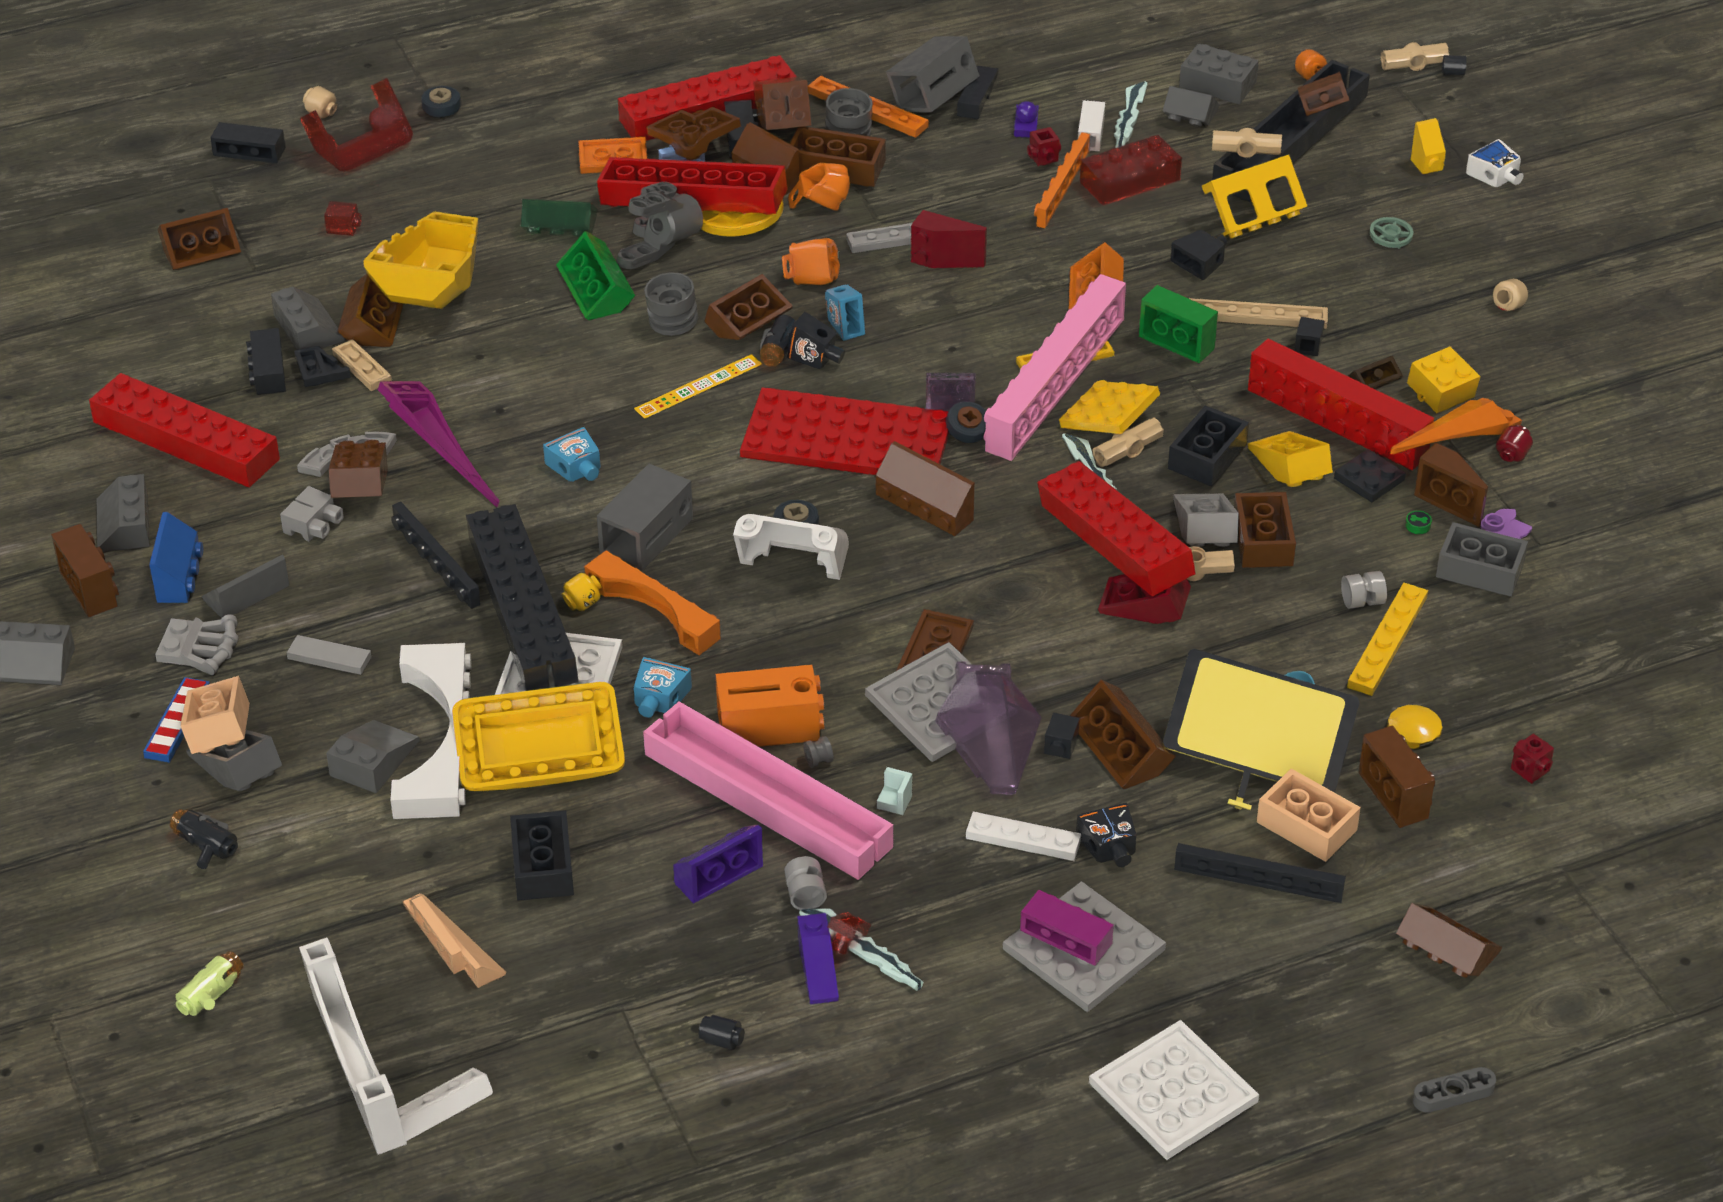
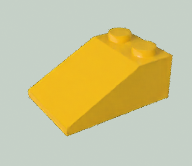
[1247,431,1333,487]

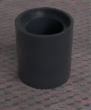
[1442,55,1466,76]

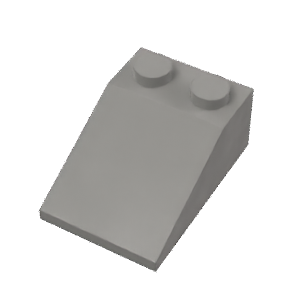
[1174,493,1238,547]

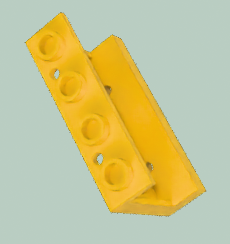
[1202,155,1307,239]

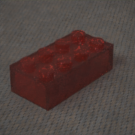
[1080,135,1182,205]

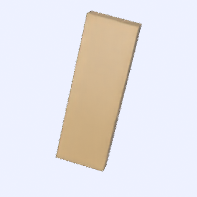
[332,339,392,391]

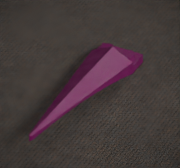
[377,381,500,507]

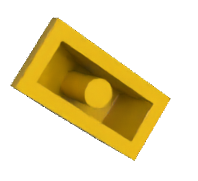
[1411,118,1446,174]

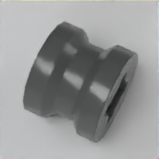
[803,736,834,768]

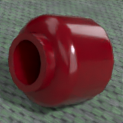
[1496,425,1533,462]

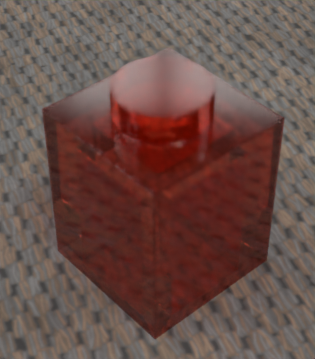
[324,201,362,236]

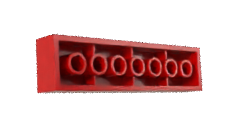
[618,55,797,141]
[597,157,787,215]
[1248,338,1434,471]
[89,373,280,488]
[1037,461,1196,597]

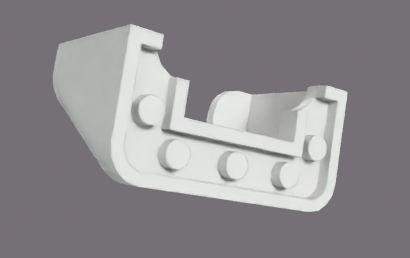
[733,514,849,580]

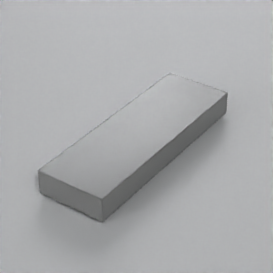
[847,223,912,253]
[287,635,371,675]

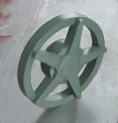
[1369,217,1413,249]

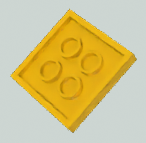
[1059,380,1160,434]

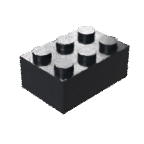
[1168,405,1249,486]
[510,810,574,901]

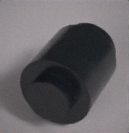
[699,1015,745,1050]

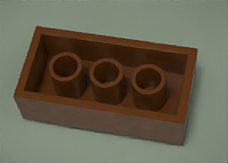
[790,126,886,187]

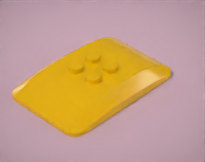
[452,682,625,791]

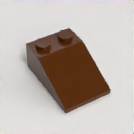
[1414,443,1488,527]

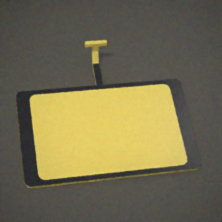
[1163,649,1359,810]

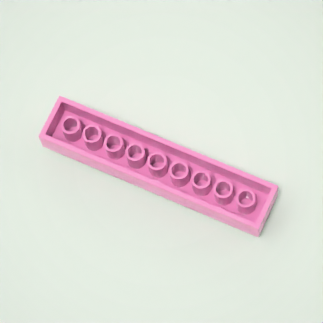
[983,274,1126,461]

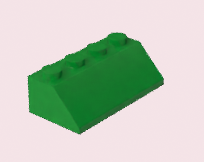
[556,231,636,320]

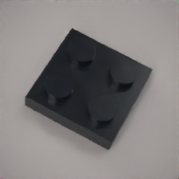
[1334,449,1406,503]

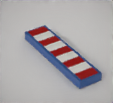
[143,677,210,763]

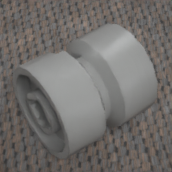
[1341,571,1387,609]
[784,856,827,911]

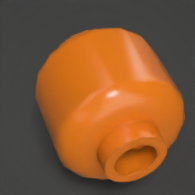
[1295,49,1327,80]

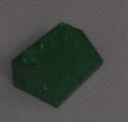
[521,199,598,237]

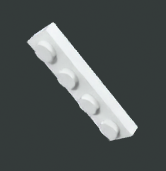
[966,812,1081,861]

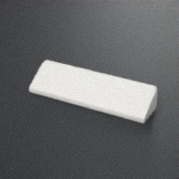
[397,1068,493,1141]

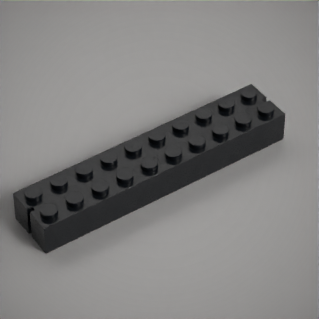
[1212,60,1370,202]
[466,504,579,691]

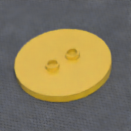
[701,200,784,236]

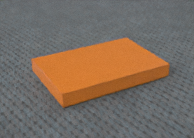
[579,137,647,174]

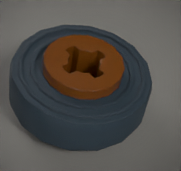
[946,401,986,443]

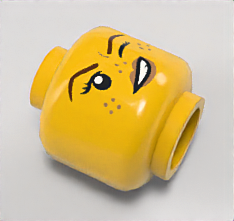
[561,573,602,611]

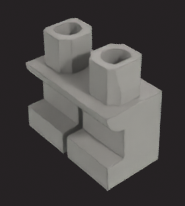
[280,486,343,542]

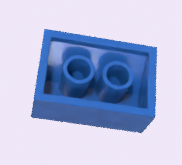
[149,512,203,603]

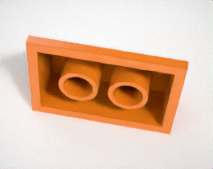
[1069,242,1124,309]

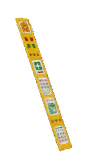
[634,354,762,418]

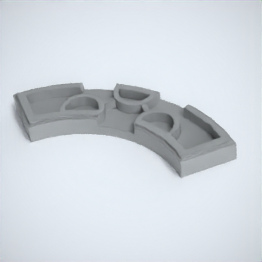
[297,432,397,477]

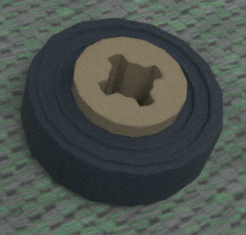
[421,86,461,117]
[773,499,819,525]

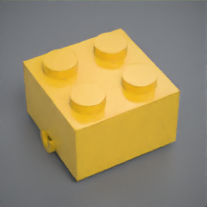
[1407,347,1480,413]

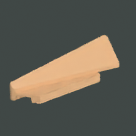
[403,893,506,988]

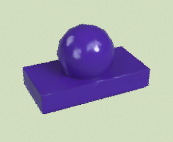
[1014,101,1039,137]

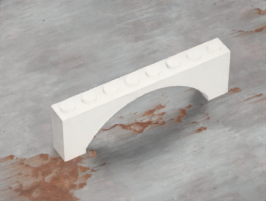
[391,643,471,819]
[299,938,407,1155]

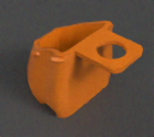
[788,163,850,211]
[782,238,840,285]

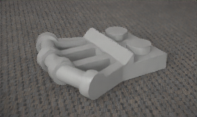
[155,615,238,675]

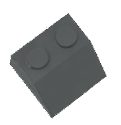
[1163,86,1220,127]

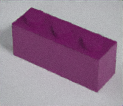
[1020,890,1114,966]

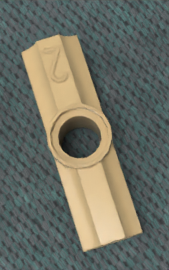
[1380,42,1449,71]
[1212,128,1282,158]
[1093,418,1163,467]
[1187,547,1234,581]

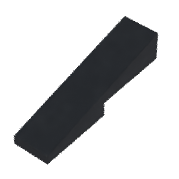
[957,65,998,119]

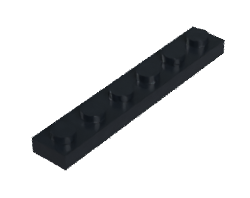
[391,501,480,609]
[1174,843,1346,903]

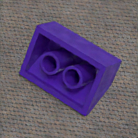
[673,825,763,904]

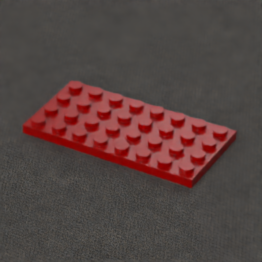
[740,387,949,475]

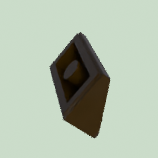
[1348,355,1403,389]

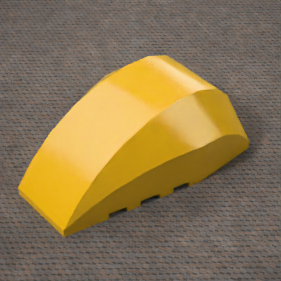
[364,212,478,309]

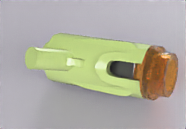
[176,951,244,1016]

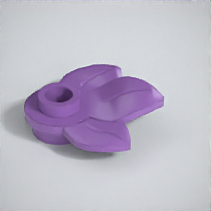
[1481,509,1532,539]

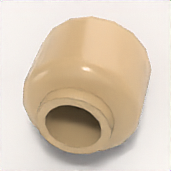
[303,86,337,119]
[1493,279,1528,311]

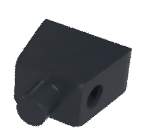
[1170,230,1227,280]

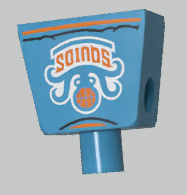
[825,285,865,340]
[543,427,600,481]
[634,657,692,717]

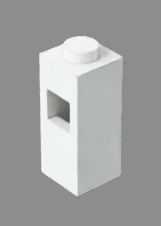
[1078,101,1105,151]

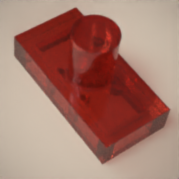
[827,912,871,954]

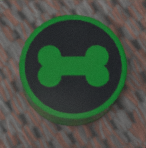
[1405,511,1432,534]

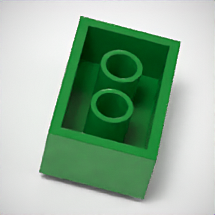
[1139,285,1218,364]

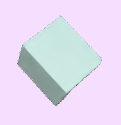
[877,767,912,815]

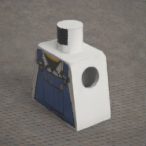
[1466,139,1524,187]

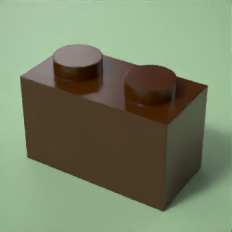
[1298,72,1349,116]

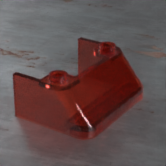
[300,78,413,172]

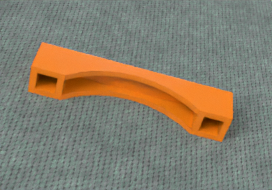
[584,551,721,655]

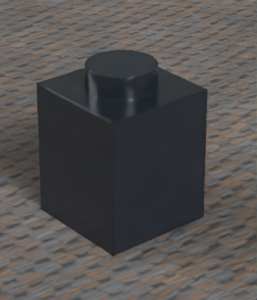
[1295,317,1325,357]
[1044,712,1080,759]

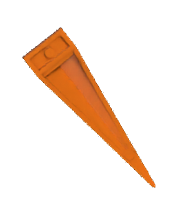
[1390,398,1522,454]

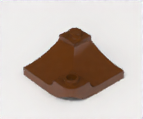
[647,107,741,160]

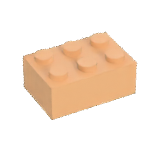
[181,676,250,754]
[1257,769,1361,862]

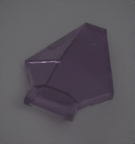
[935,661,1042,795]

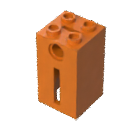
[716,665,824,747]

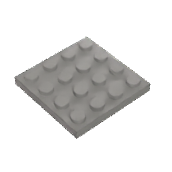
[865,642,1017,762]
[1003,881,1166,1013]

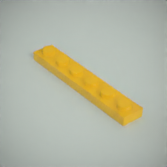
[1347,583,1428,696]

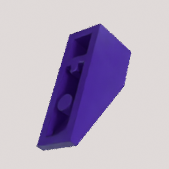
[797,913,839,1004]

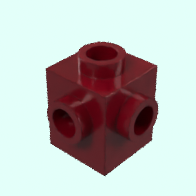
[1027,127,1061,166]
[1511,733,1554,784]

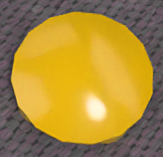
[1387,705,1442,749]

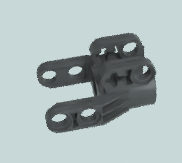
[616,182,703,269]

